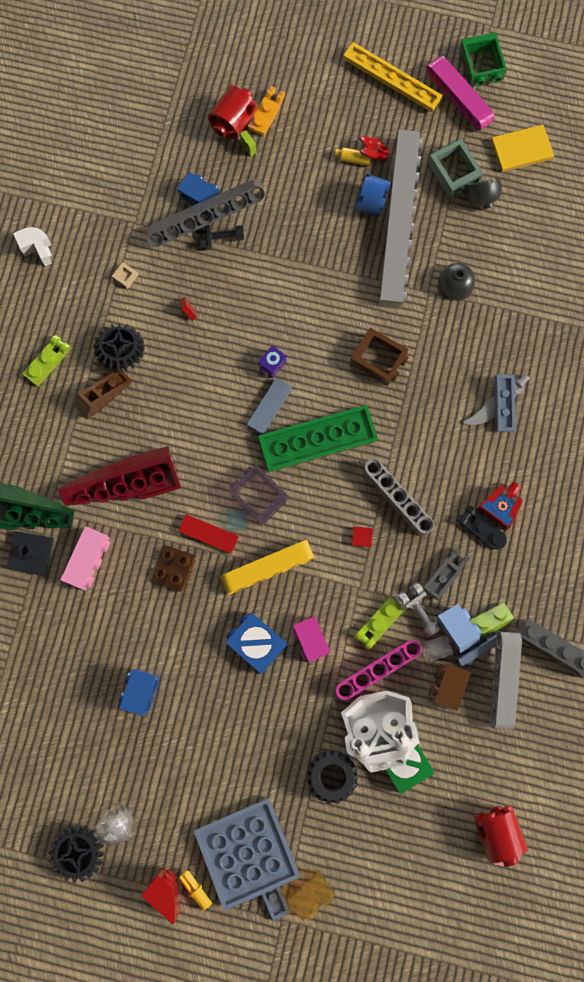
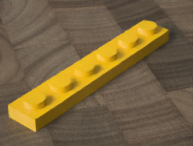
[343,42,443,112]

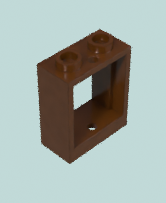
[350,328,409,386]

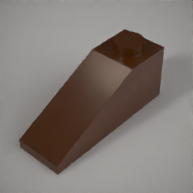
[74,370,132,420]

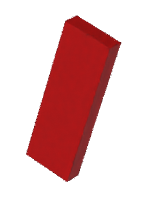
[178,514,239,554]

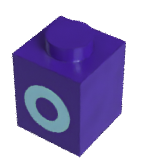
[258,345,287,378]

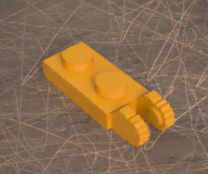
[248,86,285,136]

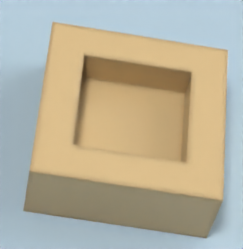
[112,263,138,289]

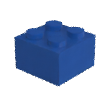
[118,669,161,716]

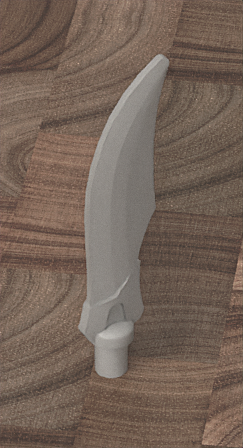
[463,374,530,425]

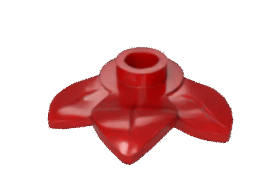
[358,136,391,162]

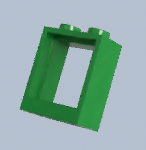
[459,32,507,87]

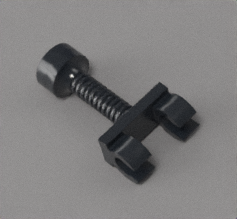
[196,224,245,251]

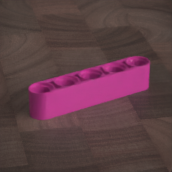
[426,55,495,131]
[335,640,421,700]

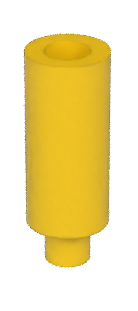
[335,147,371,166]

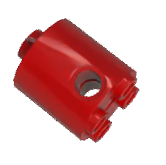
[208,84,259,140]
[473,805,528,867]

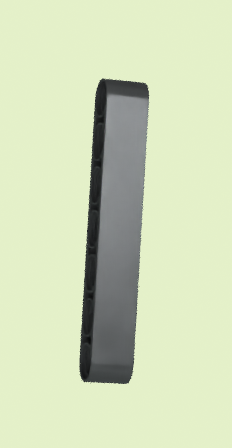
[146,179,265,247]

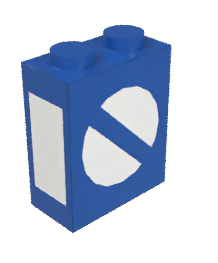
[226,613,288,674]

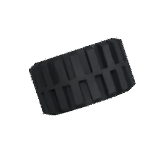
[307,750,358,804]

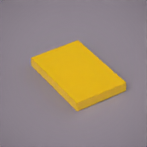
[491,125,554,172]

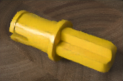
[179,871,212,911]

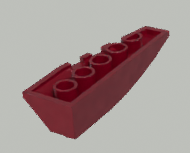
[58,446,181,506]

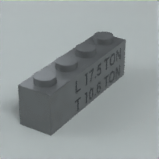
[516,619,584,678]

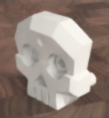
[341,691,420,773]

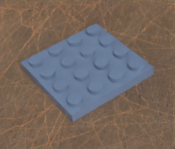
[194,798,300,911]

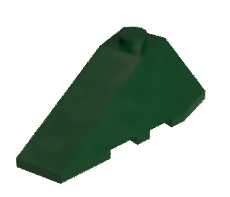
[0,483,75,530]

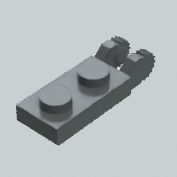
[423,548,470,601]

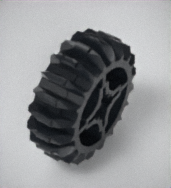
[93,322,145,373]
[48,824,105,883]

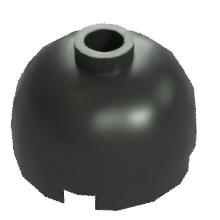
[464,177,502,210]
[438,263,475,301]

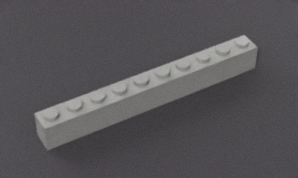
[379,130,423,309]

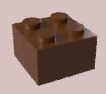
[428,663,471,711]

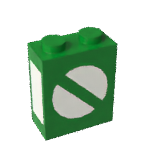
[383,744,435,794]

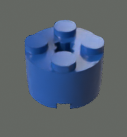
[355,173,391,217]

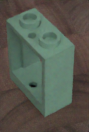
[428,139,484,199]

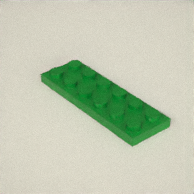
[258,405,378,473]

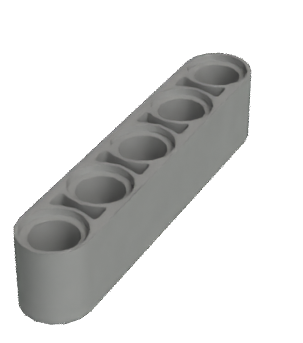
[364,459,434,536]
[490,632,522,729]

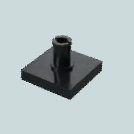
[6,531,54,576]

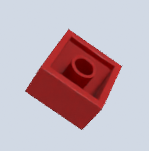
[141,868,180,925]

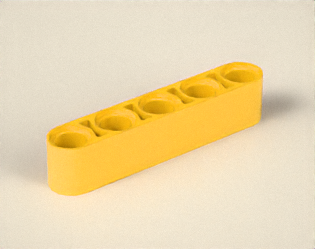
[220,540,315,595]

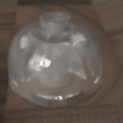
[93,802,134,846]

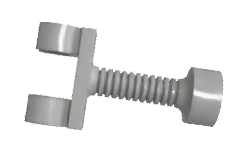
[395,583,441,637]

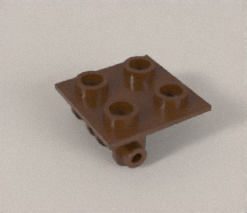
[151,545,196,593]

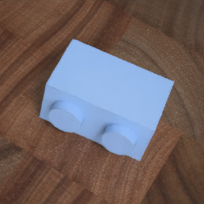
[438,604,481,654]

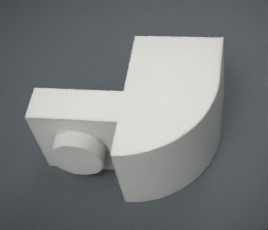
[13,227,52,266]

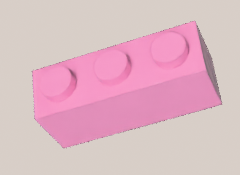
[61,526,110,591]

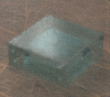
[227,510,247,531]

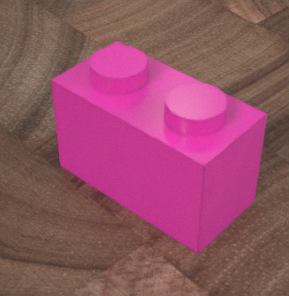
[291,616,331,662]

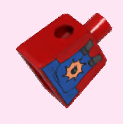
[476,482,523,530]

